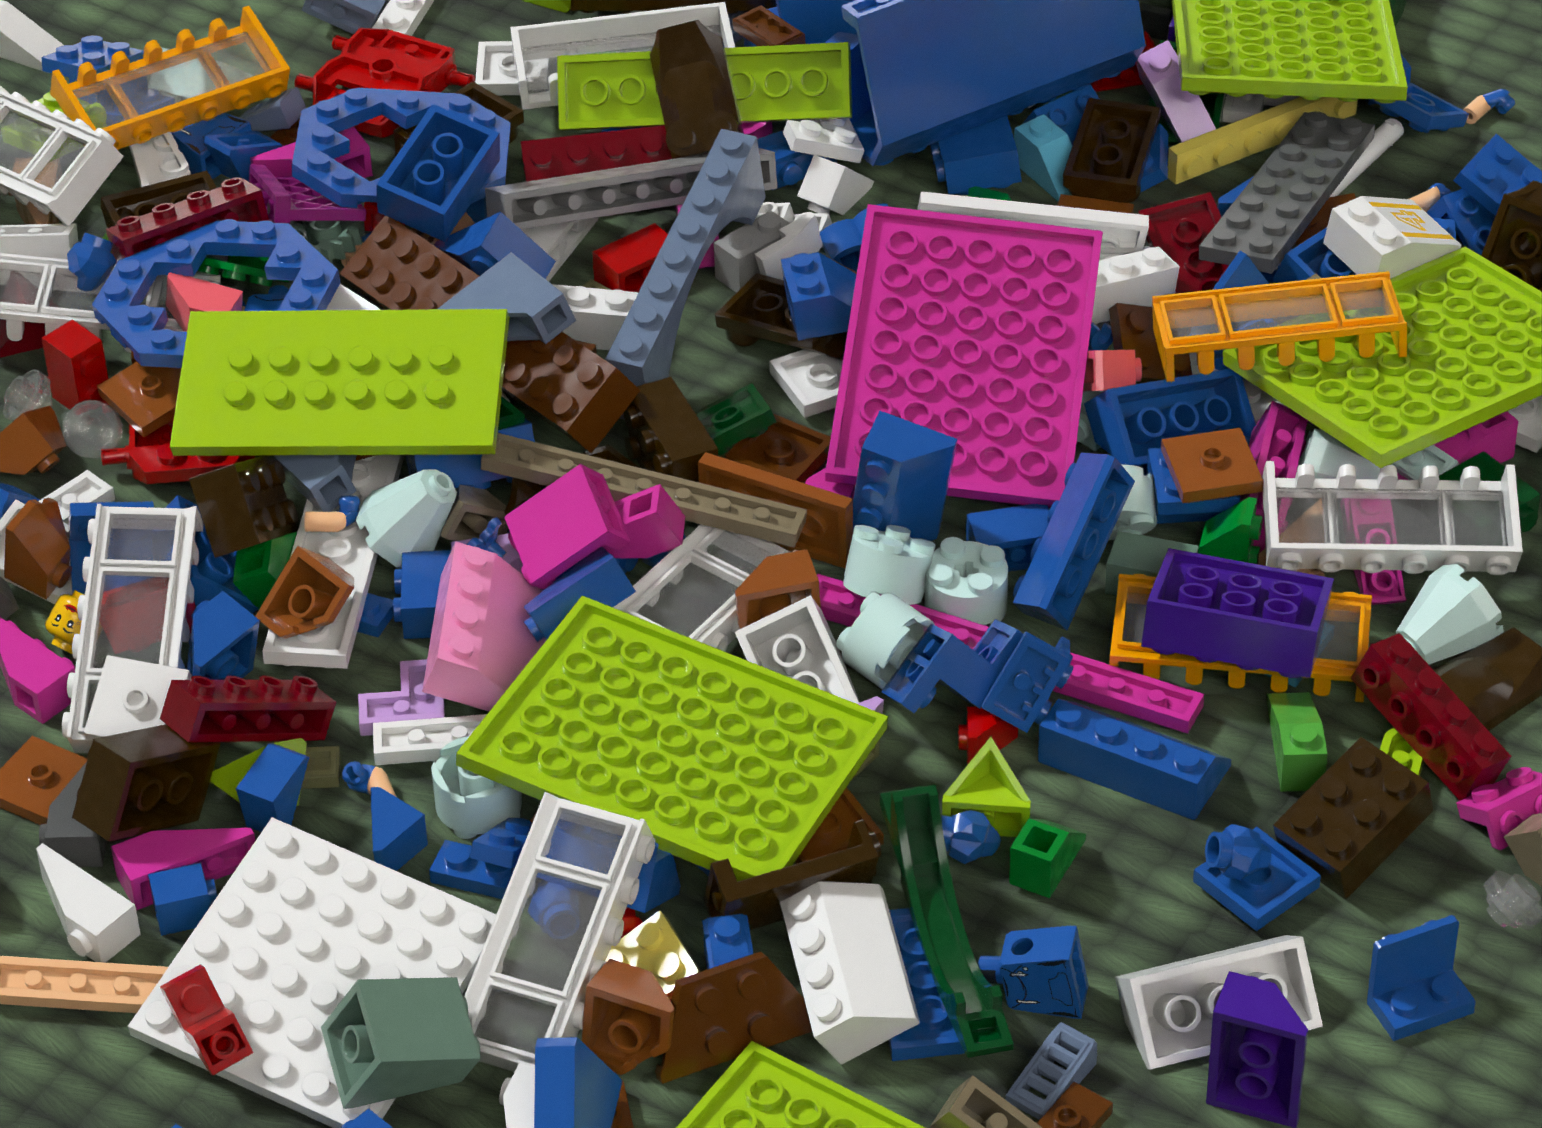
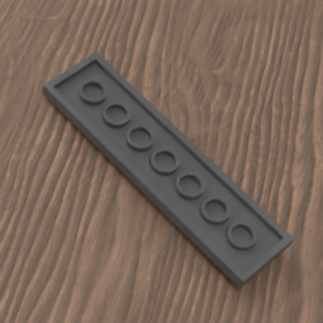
[1199,111,1375,274]

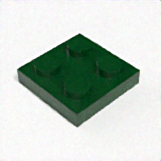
[695,383,777,456]

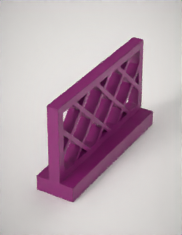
[249,164,366,224]

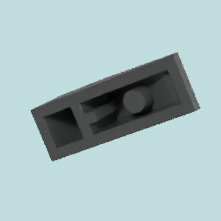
[39,762,107,867]

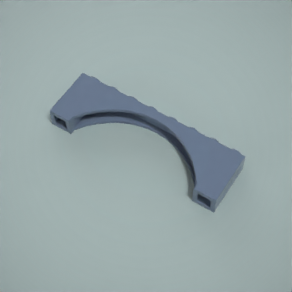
[605,129,766,420]
[273,252,576,512]

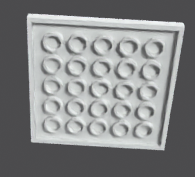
[128,818,496,1128]

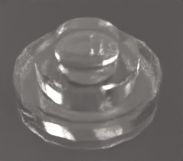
[3,369,52,422]
[62,400,123,459]
[1484,871,1542,930]

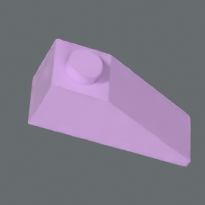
[1136,40,1216,143]

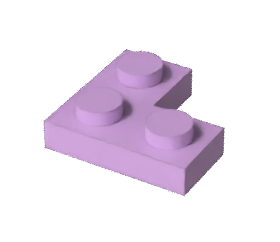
[358,659,445,736]

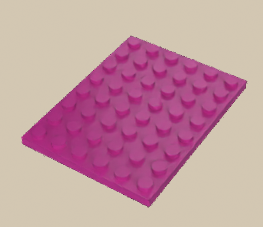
[825,204,1103,508]

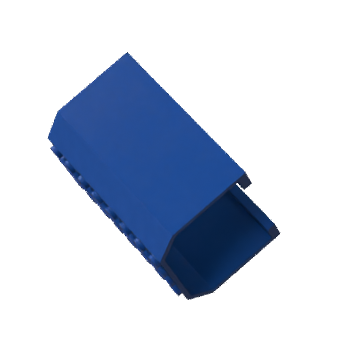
[776,0,1146,166]

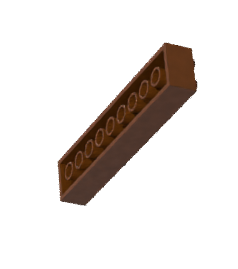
[339,216,641,453]

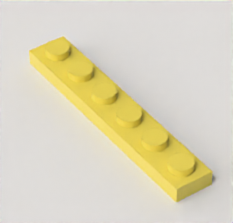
[1168,97,1358,185]

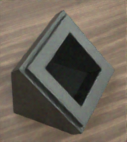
[1139,2,1173,41]

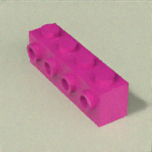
[1240,400,1308,553]

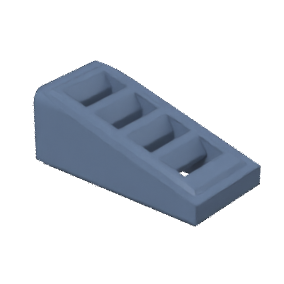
[239,87,306,132]
[1006,1022,1097,1120]

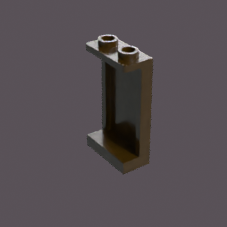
[704,819,882,930]

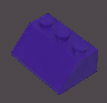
[1206,971,1308,1128]

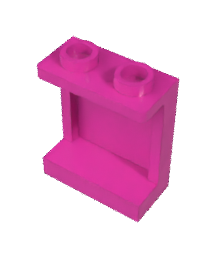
[504,464,631,590]

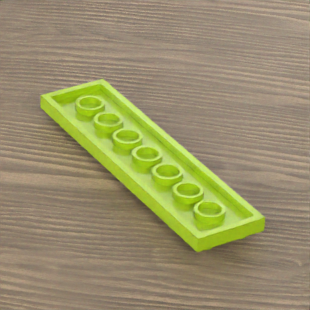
[557,42,852,131]

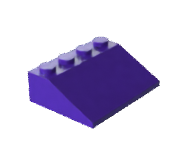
[1141,548,1334,678]

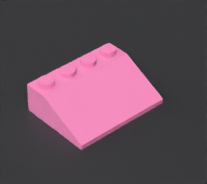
[422,541,545,711]

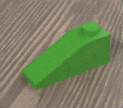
[1266,692,1327,792]

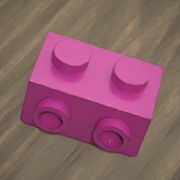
[1456,767,1542,850]

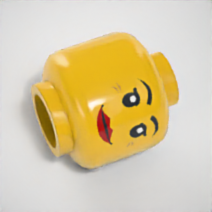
[45,590,103,654]

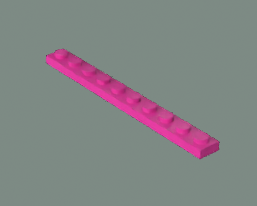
[817,574,1204,734]

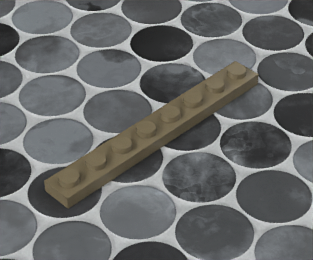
[481,433,807,548]

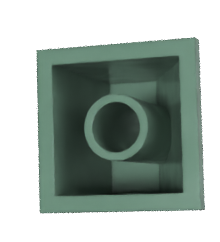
[321,977,481,1109]

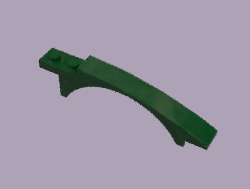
[880,785,1014,1058]

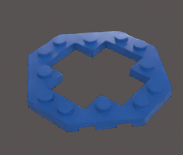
[292,88,511,208]
[92,219,341,368]

